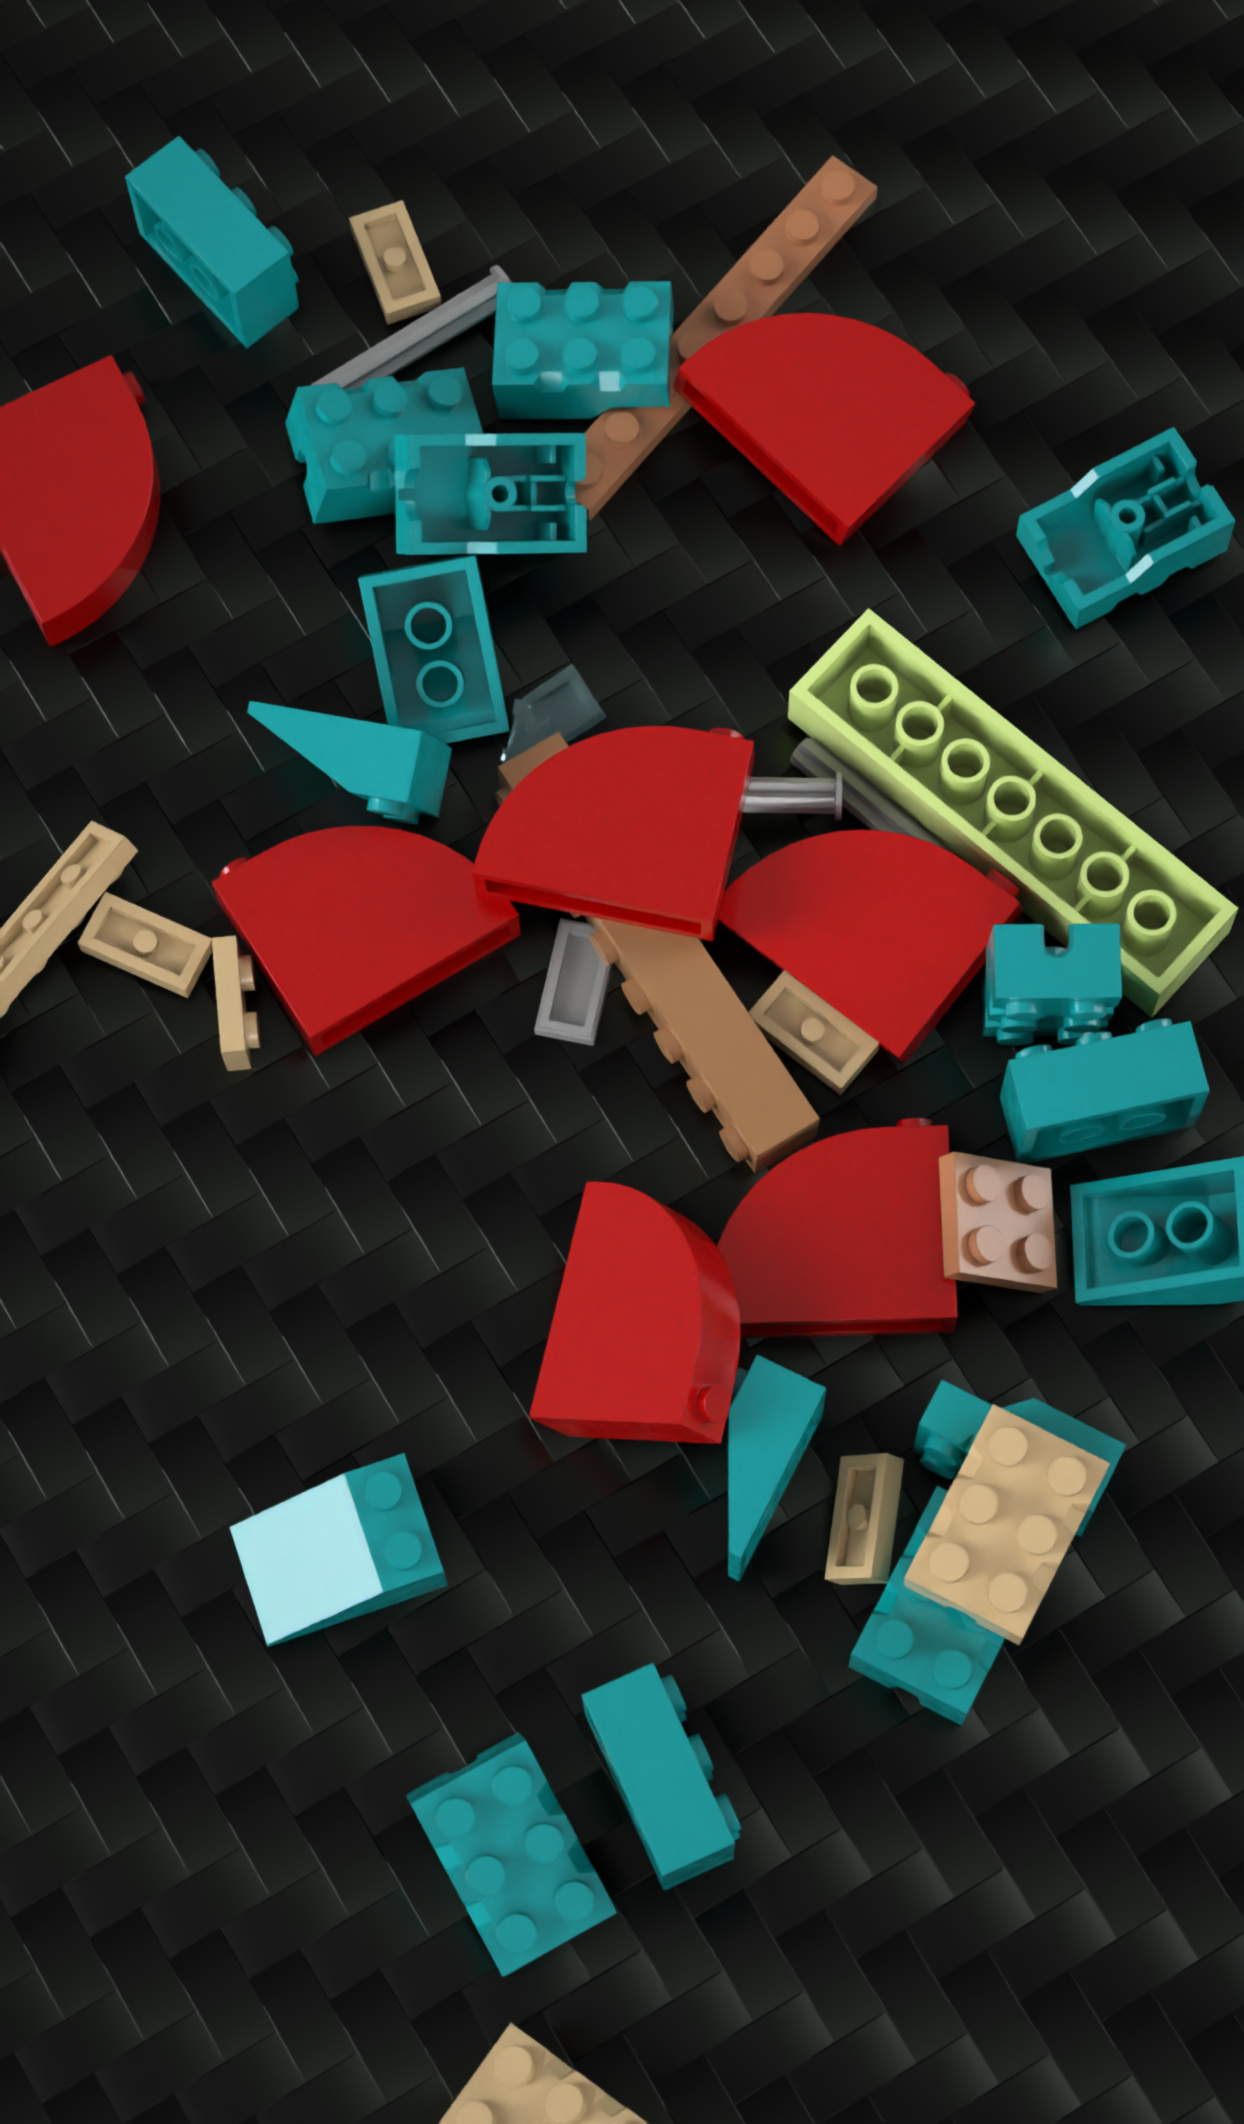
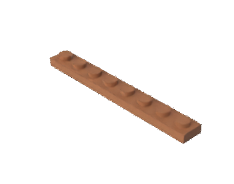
[575,155,877,521]

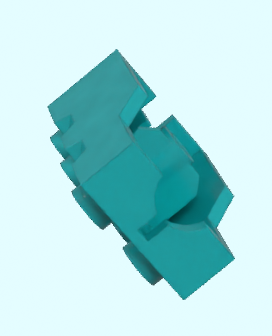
[492,281,674,419]
[285,367,483,524]
[1016,427,1236,629]
[394,433,587,555]
[981,923,1122,1046]
[913,1380,1126,1537]
[848,1486,1006,1726]
[406,1732,617,1977]

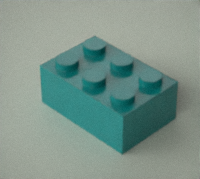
[125,136,300,348]
[1000,1019,1210,1164]
[582,1663,741,1891]

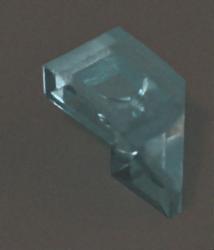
[501,664,607,763]

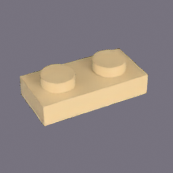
[349,200,442,325]
[78,892,213,998]
[212,935,261,1071]
[748,970,879,1095]
[825,1453,904,1585]

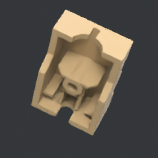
[904,1404,1110,1645]
[438,2023,649,2124]

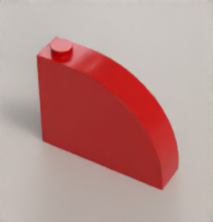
[673,313,975,546]
[0,355,160,647]
[472,726,754,941]
[212,826,521,1056]
[718,830,1024,1064]
[717,1118,958,1338]
[529,1182,741,1444]

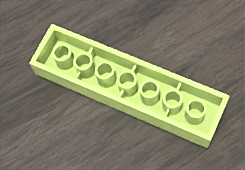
[788,608,1238,1017]

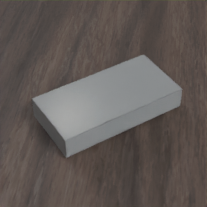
[534,918,613,1046]

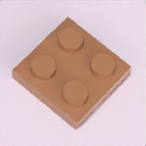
[939,1152,1057,1293]

